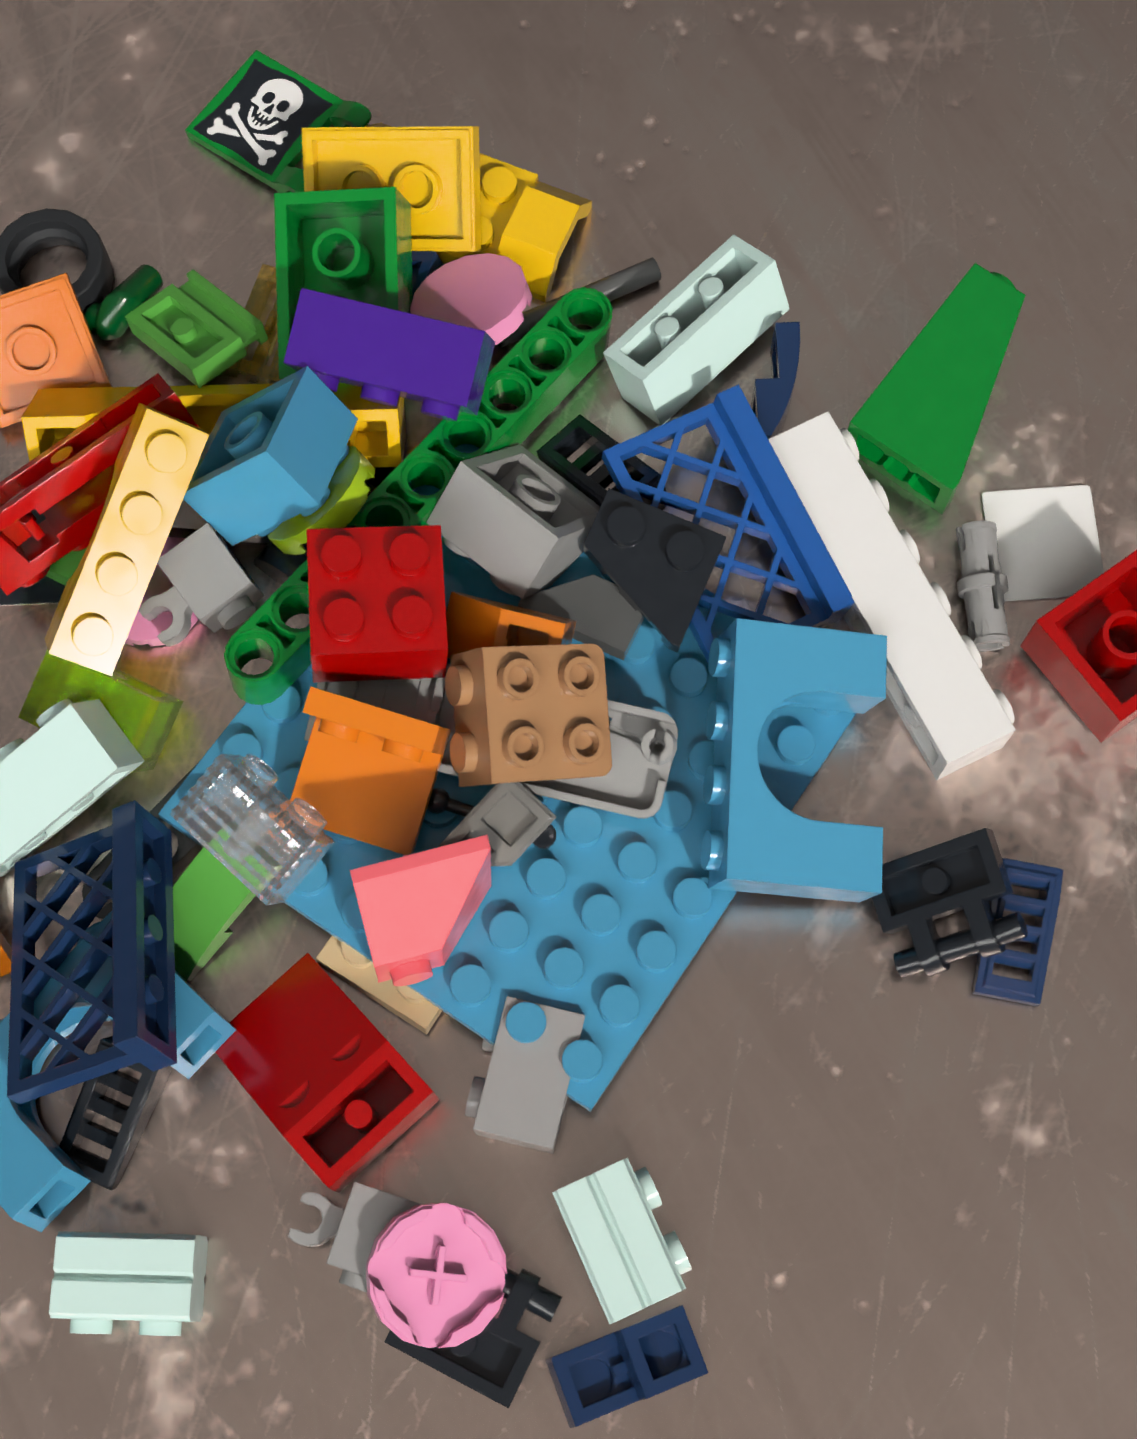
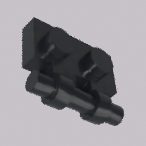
[872,828,1028,978]
[384,1267,562,1408]

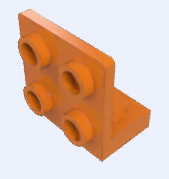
[286,686,451,855]

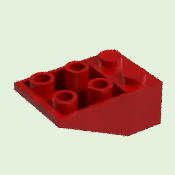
[215,952,439,1193]

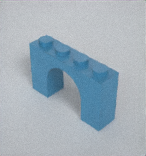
[700,618,887,903]
[0,911,236,1232]

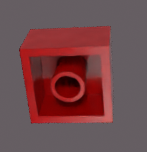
[306,525,448,683]
[1020,550,1137,743]

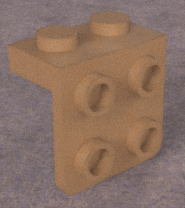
[445,644,612,787]

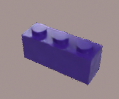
[283,288,495,421]

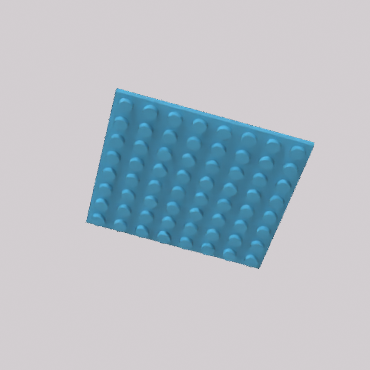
[158,444,857,1112]

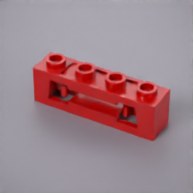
[0,373,208,596]

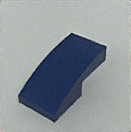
[750,322,800,439]
[545,1305,709,1428]

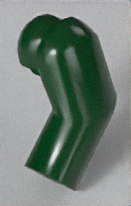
[84,264,163,340]

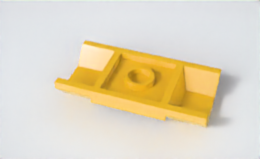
[365,122,592,303]

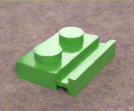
[125,269,268,388]

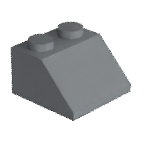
[426,444,600,599]

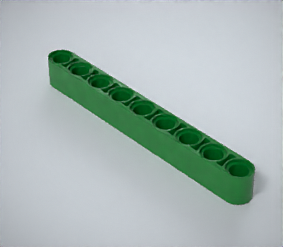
[224,287,613,705]

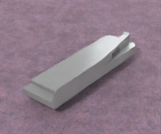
[304,663,678,819]

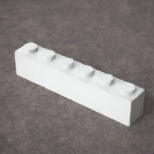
[768,412,1016,780]

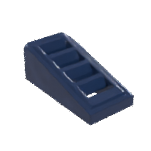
[972,858,1064,1007]

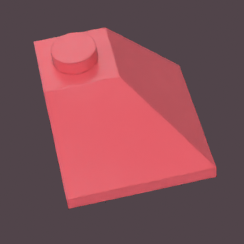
[350,835,492,986]

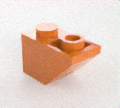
[446,591,576,658]

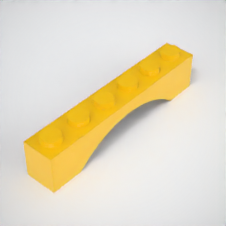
[21,382,407,467]

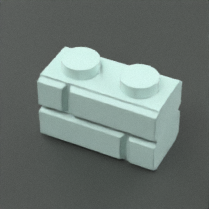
[552,1158,692,1324]
[49,1231,208,1336]

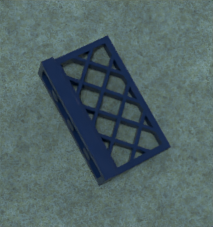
[7,800,177,1104]

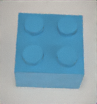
[183,366,358,546]

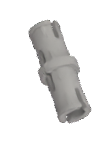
[956,520,1010,652]

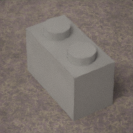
[465,996,585,1154]

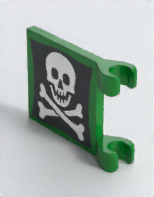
[185,50,372,193]

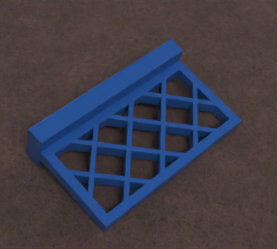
[601,384,855,664]

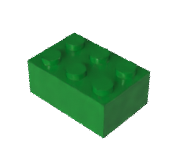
[274,187,413,380]

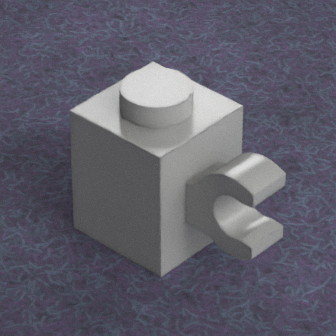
[139,523,265,647]
[288,1182,420,1292]

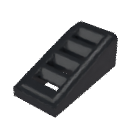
[536,414,666,510]
[59,1036,173,1191]

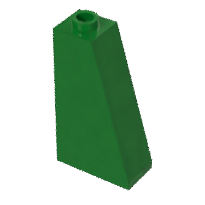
[848,263,1026,515]

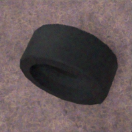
[0,208,114,314]

